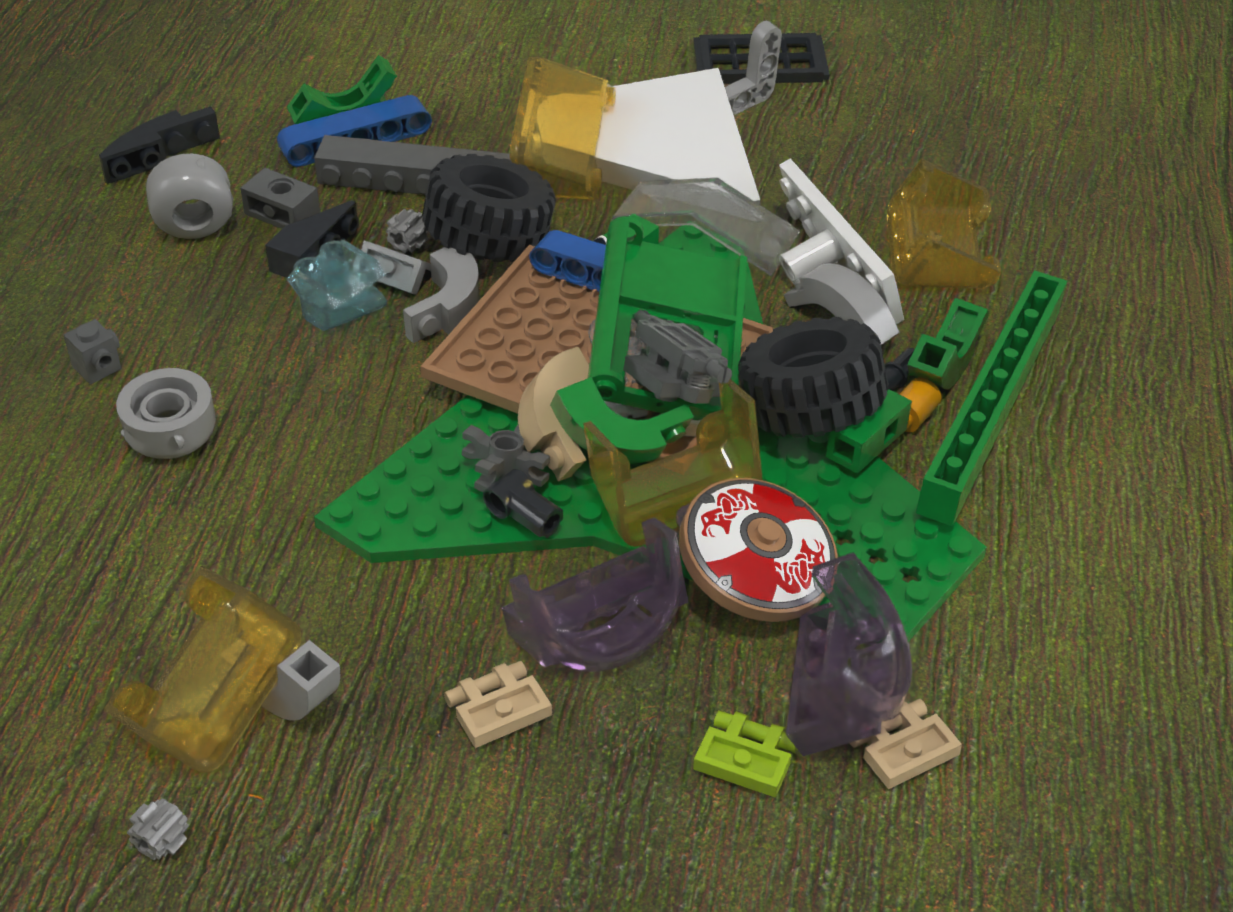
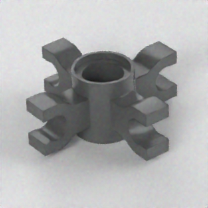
[462,424,550,492]

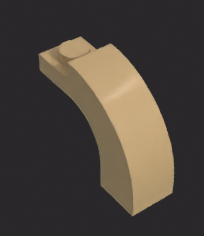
[518,347,589,481]

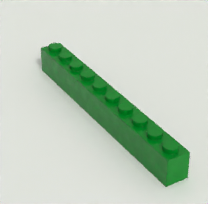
[916,270,1068,526]

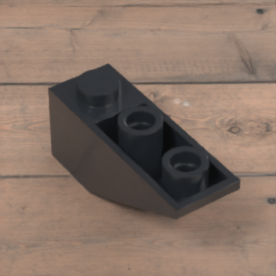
[265,200,359,284]

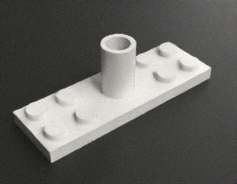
[779,159,904,324]

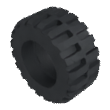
[422,154,556,262]
[738,317,889,438]

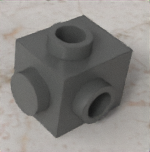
[63,319,121,385]

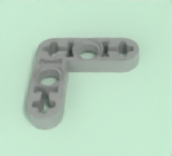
[725,20,782,116]

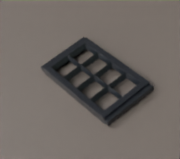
[693,33,830,84]

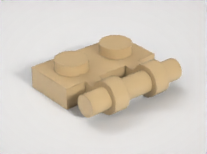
[444,661,552,748]
[847,699,962,789]

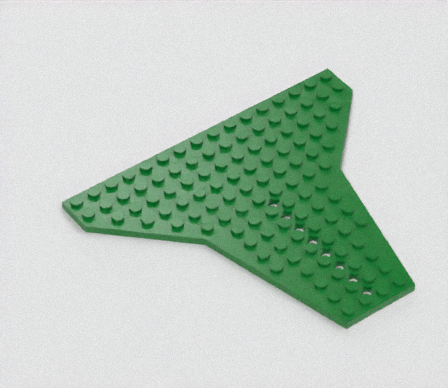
[314,219,987,652]

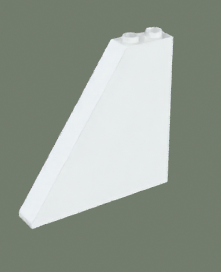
[530,68,760,224]

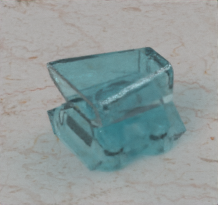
[287,239,387,331]

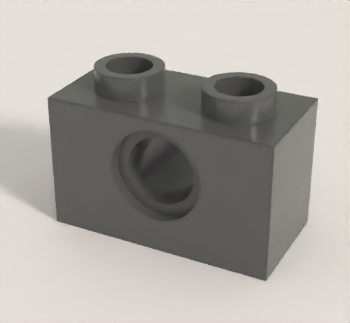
[240,168,320,229]

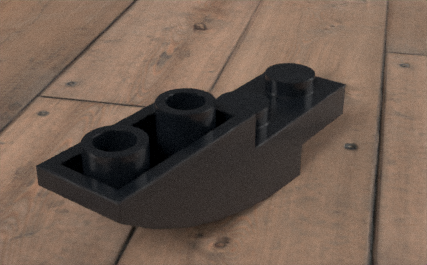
[99,106,220,184]

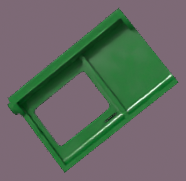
[587,216,747,425]

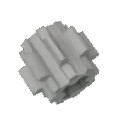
[386,209,429,253]
[127,798,189,860]

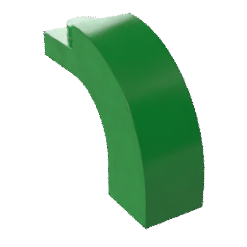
[287,55,397,124]
[907,298,989,390]
[550,377,694,463]

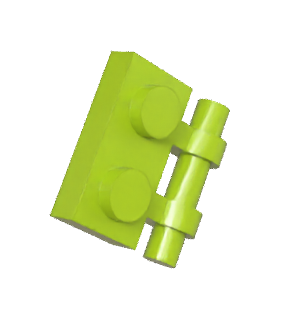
[693,710,800,798]

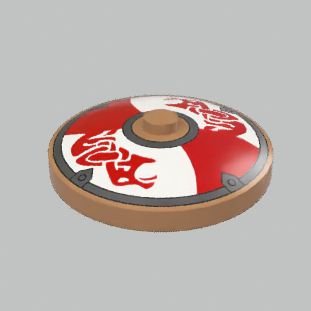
[679,478,838,622]

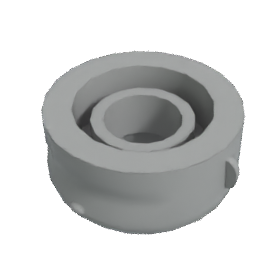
[146,153,233,239]
[116,368,216,459]

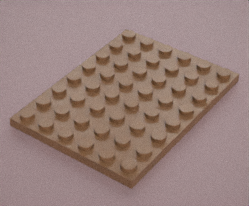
[420,245,775,475]

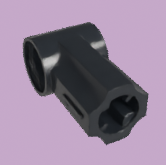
[483,469,563,538]

